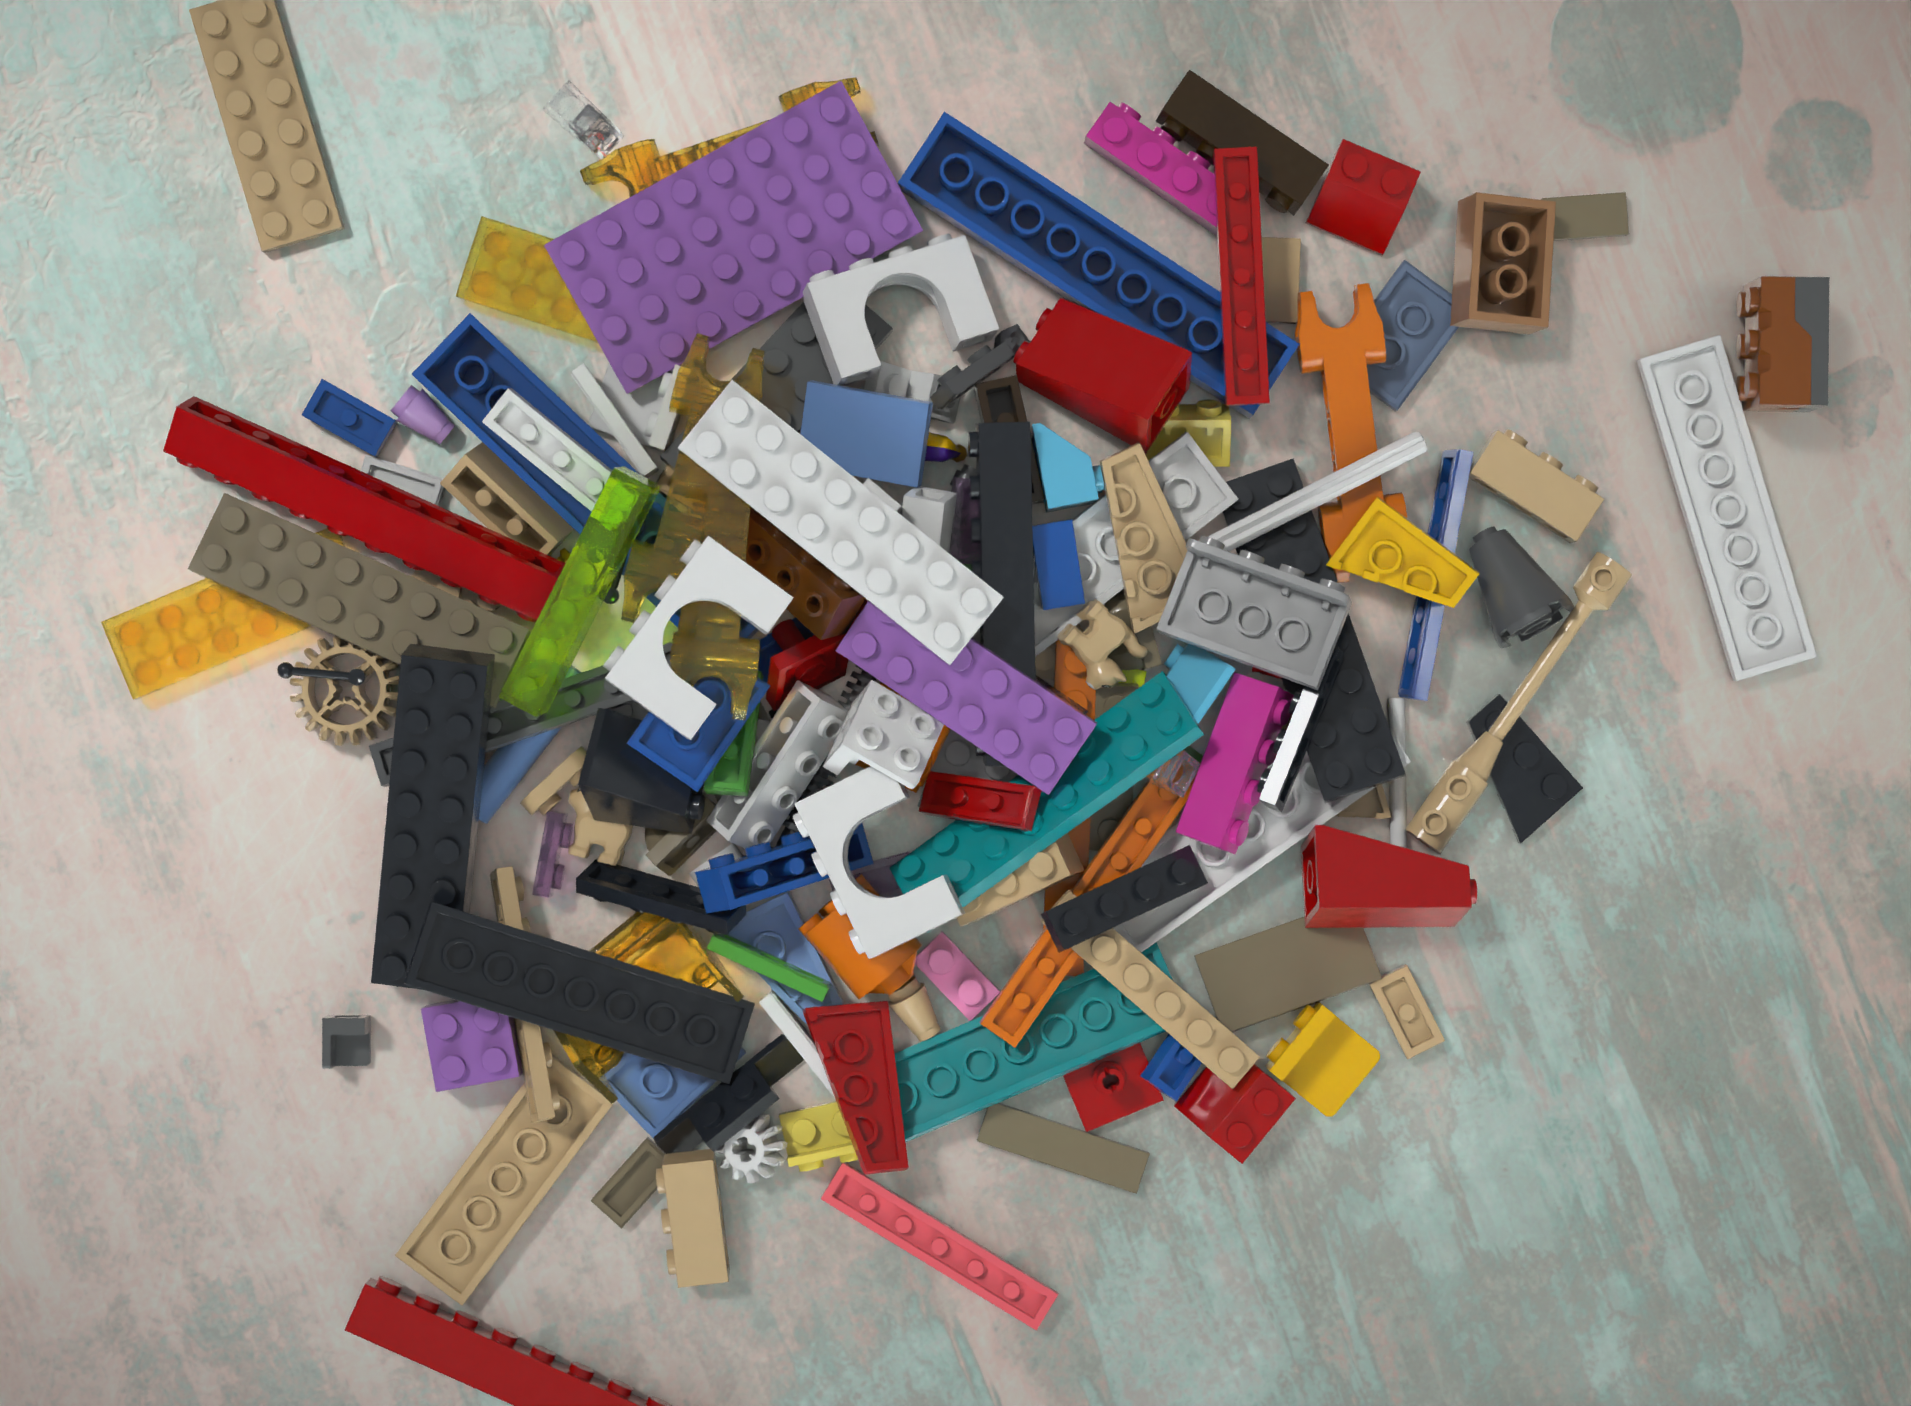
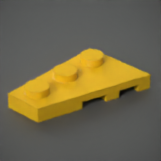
[1326,497,1480,608]

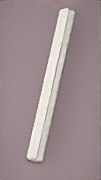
[1208,432,1428,552]

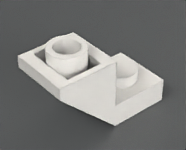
[864,361,960,424]

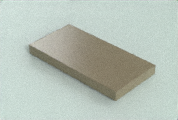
[1194,917,1382,1033]

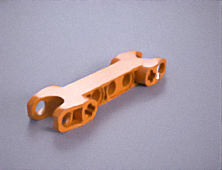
[1295,283,1407,583]

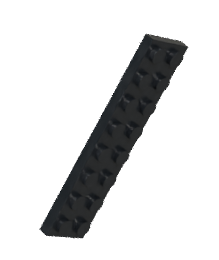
[1223,458,1406,804]
[404,901,755,1084]

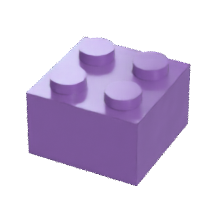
[421,1000,523,1092]

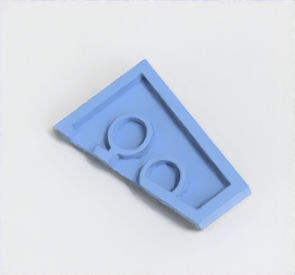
[728,891,845,1024]

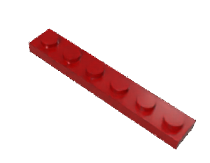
[1213,147,1270,406]

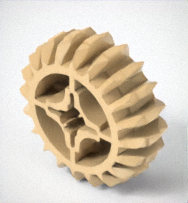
[290,636,399,746]

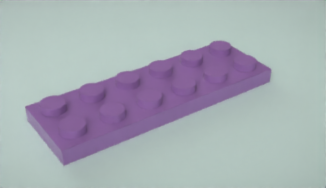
[835,601,1097,795]

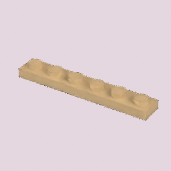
[490,866,560,1123]
[1040,890,1260,1089]

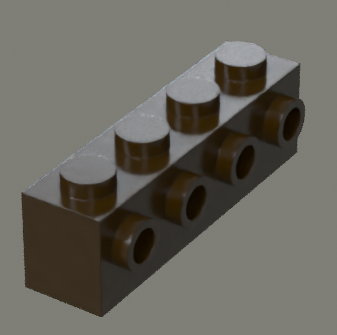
[1156,69,1329,216]

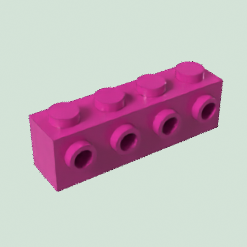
[1084,102,1217,236]
[1176,672,1294,854]

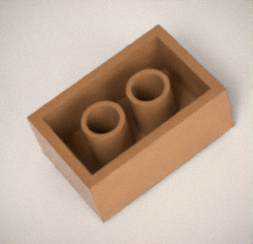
[1450,192,1556,334]

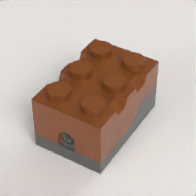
[1736,276,1830,412]

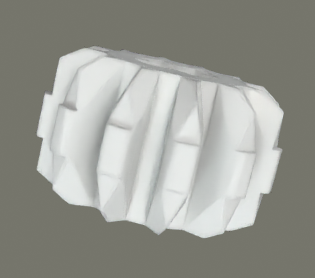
[715,1113,788,1184]

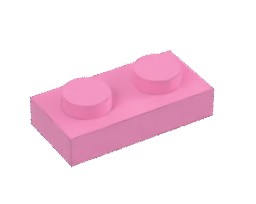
[915,931,1000,1021]

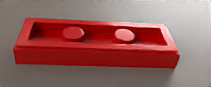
[919,771,1042,831]

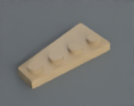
[1100,443,1187,634]

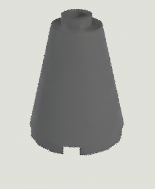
[1469,526,1574,648]

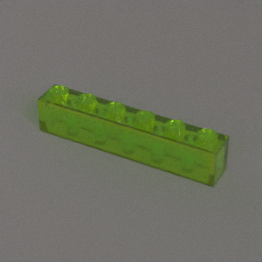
[499,466,662,717]

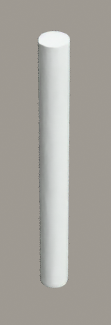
[1388,698,1407,848]

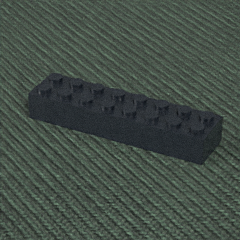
[371,644,495,990]

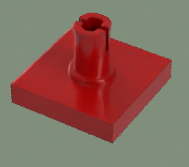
[765,619,849,711]
[1063,1043,1164,1132]

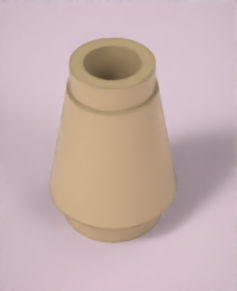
[887,976,941,1042]

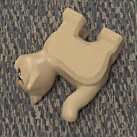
[1057,599,1148,690]
[568,788,633,866]

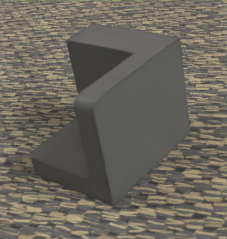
[322,1015,371,1069]

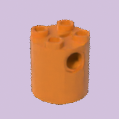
[799,874,922,999]

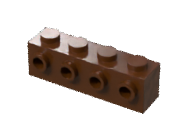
[705,494,865,640]

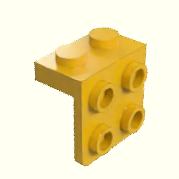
[1265,1002,1380,1117]

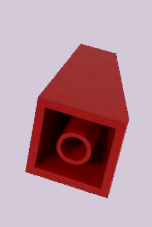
[1013,298,1192,454]
[1301,825,1477,928]

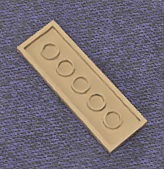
[189,0,345,253]
[395,1055,615,1306]

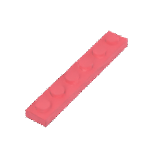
[821,1163,1058,1331]

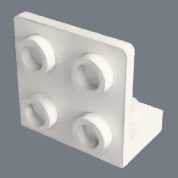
[589,363,695,452]
[823,680,944,789]

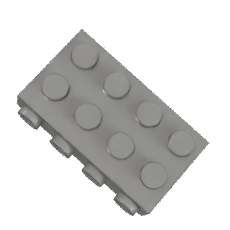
[1156,536,1352,690]

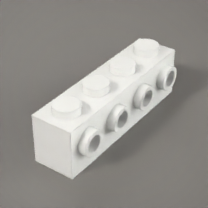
[706,680,848,848]

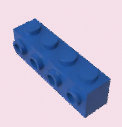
[695,823,874,913]

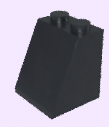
[578,708,705,834]

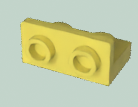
[1145,399,1231,467]
[779,1101,858,1172]

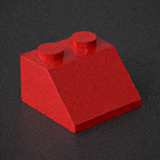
[1306,139,1421,256]
[1174,1064,1296,1164]

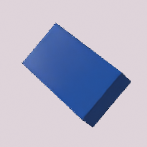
[1032,519,1085,610]

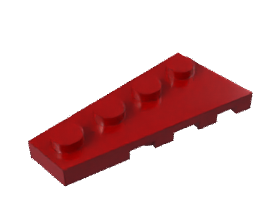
[802,1001,909,1175]

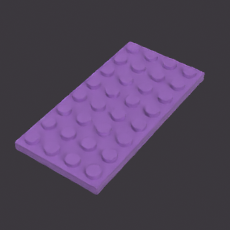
[544,81,923,394]

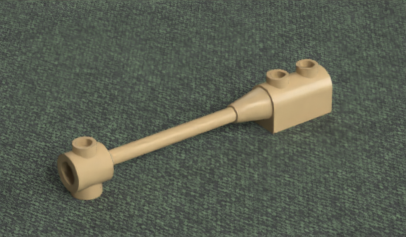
[1405,552,1632,854]

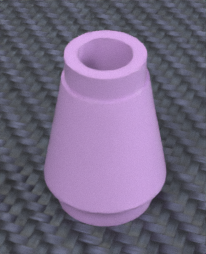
[391,385,455,445]

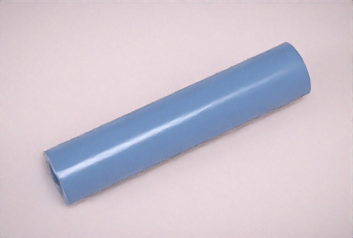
[479,661,582,824]

